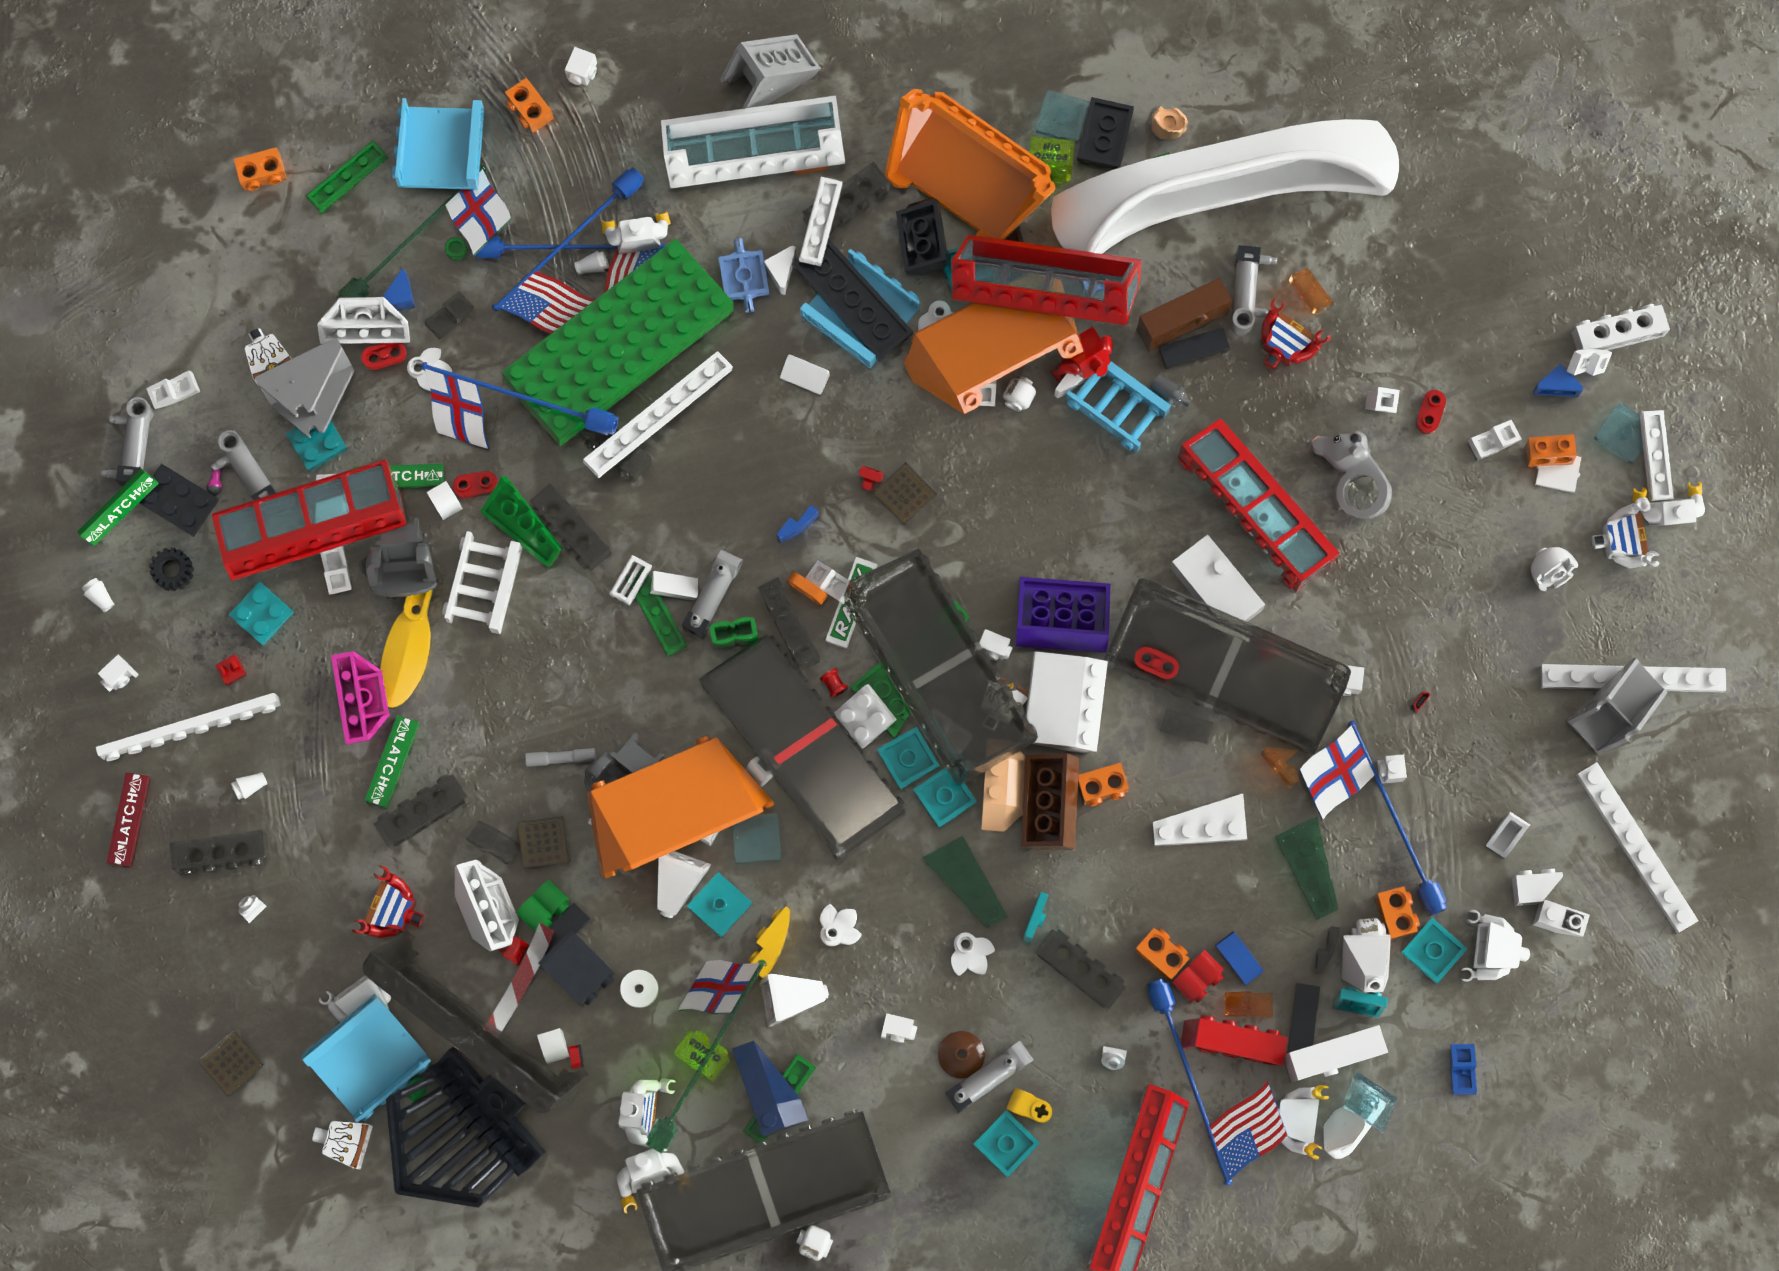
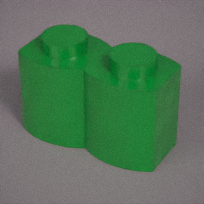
[709,617,759,650]
[515,879,570,932]

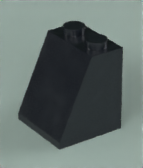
[538,929,615,1007]

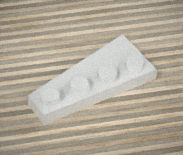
[1152,794,1247,846]

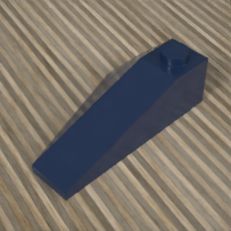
[732,1040,809,1138]

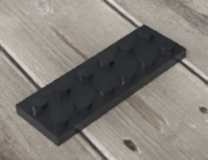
[792,239,913,362]

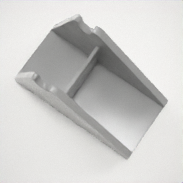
[720,34,821,109]
[255,337,354,438]
[1567,658,1668,755]

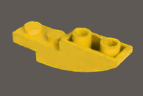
[748,906,790,979]

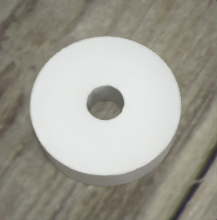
[620,970,658,1008]

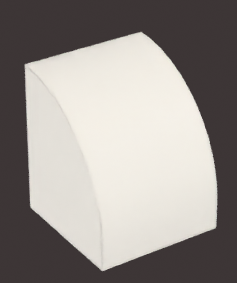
[427,481,463,520]
[745,749,782,787]
[537,1028,570,1064]

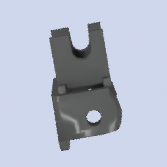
[366,518,437,597]
[584,733,664,791]

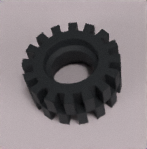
[149,547,194,591]

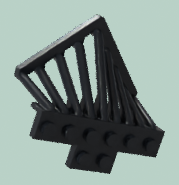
[386,1046,546,1208]

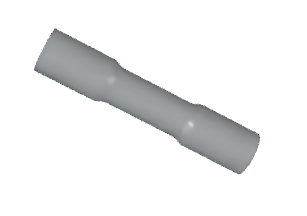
[525,748,596,767]

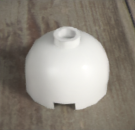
[1531,547,1578,591]

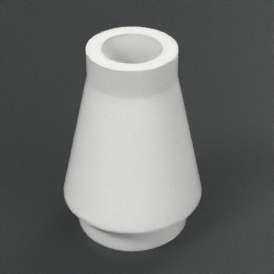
[574,250,609,275]
[82,578,115,612]
[231,772,267,800]

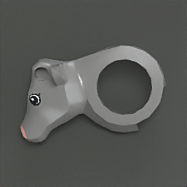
[1311,431,1392,520]

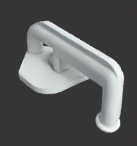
[1323,1080,1387,1159]

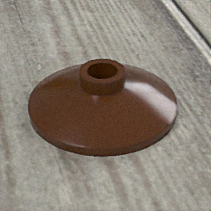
[938,1031,985,1078]

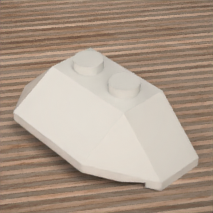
[317,297,410,344]
[455,860,519,951]

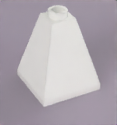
[657,851,711,918]
[1341,935,1391,992]
[759,974,828,1027]

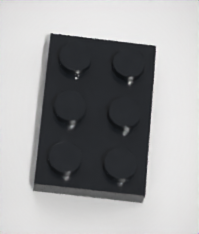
[1077,97,1134,169]
[139,463,219,537]

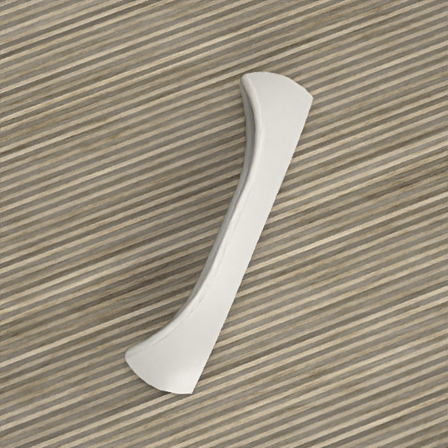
[1051,119,1399,254]

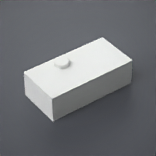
[1170,535,1265,638]
[1284,1025,1388,1083]

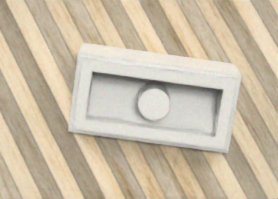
[780,354,830,395]
[650,571,698,601]

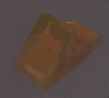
[1261,747,1300,789]
[1225,991,1273,1017]

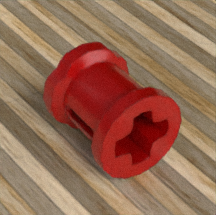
[820,668,848,698]

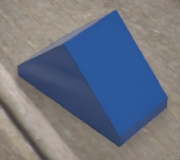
[383,269,415,311]
[1533,363,1583,397]

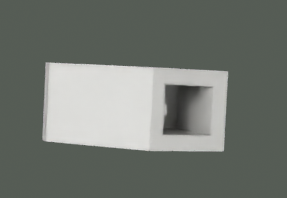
[1512,869,1563,906]
[1533,900,1590,937]

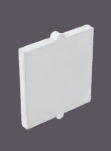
[1535,456,1581,493]

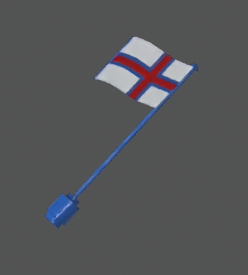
[421,362,618,449]
[1299,721,1447,916]

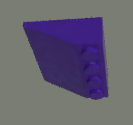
[1015,577,1111,653]

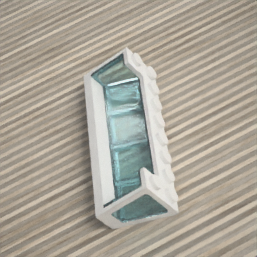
[661,96,845,188]

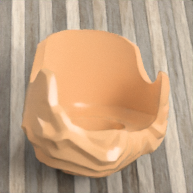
[1151,106,1188,141]

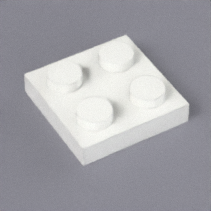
[833,684,897,749]

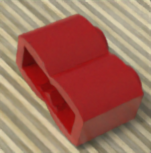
[1170,950,1225,1003]

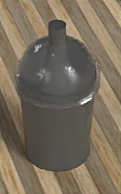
[1150,374,1190,407]

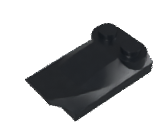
[896,197,951,275]

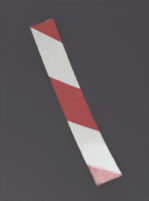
[484,923,554,1037]

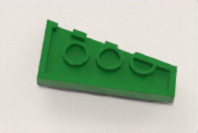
[480,475,563,567]

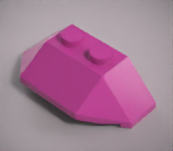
[331,651,390,745]

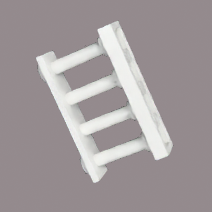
[442,531,522,634]

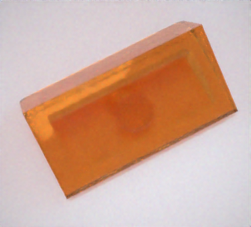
[1289,267,1334,315]

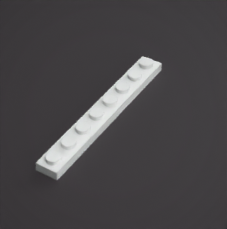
[583,351,733,478]
[1540,664,1726,692]
[96,693,281,761]
[1576,762,1698,933]

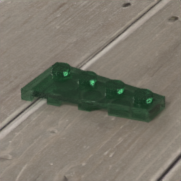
[1275,816,1339,920]
[922,836,1008,929]

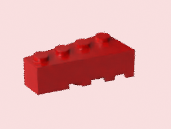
[1181,1015,1288,1066]

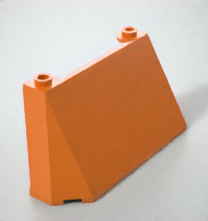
[884,89,1056,240]
[903,273,1083,414]
[586,735,774,878]

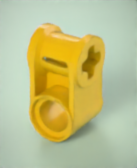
[1006,1087,1052,1123]

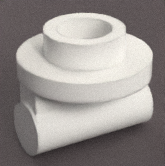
[238,895,267,923]
[1101,1046,1127,1070]

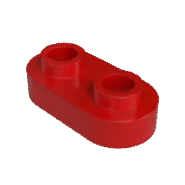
[361,343,407,370]
[1416,390,1446,434]
[452,471,498,499]
[1135,646,1179,679]

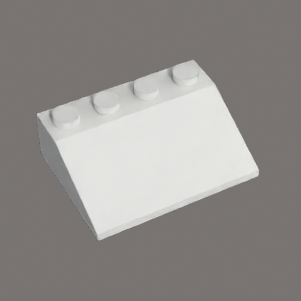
[1022,652,1108,755]

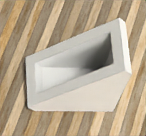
[764,246,796,295]
[1486,812,1530,859]

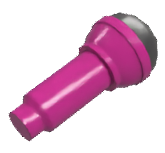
[206,461,222,495]

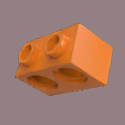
[505,77,554,134]
[234,147,287,191]
[1525,434,1577,467]
[1078,762,1129,807]
[1374,886,1420,940]
[1134,928,1190,982]

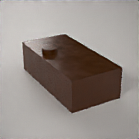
[1136,277,1232,352]
[1021,753,1079,850]

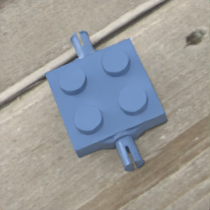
[719,238,770,313]

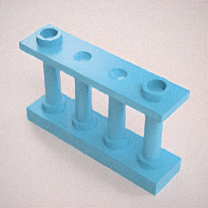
[1065,362,1171,452]

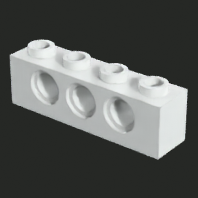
[1572,304,1670,350]

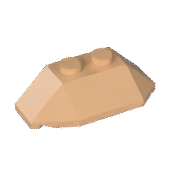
[981,739,1025,832]

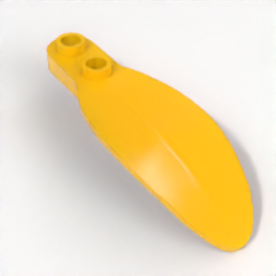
[380,589,433,708]

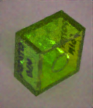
[1029,136,1075,183]
[673,1030,731,1084]

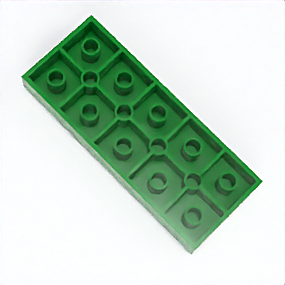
[501,238,734,447]

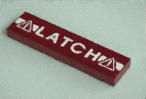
[106,772,150,867]

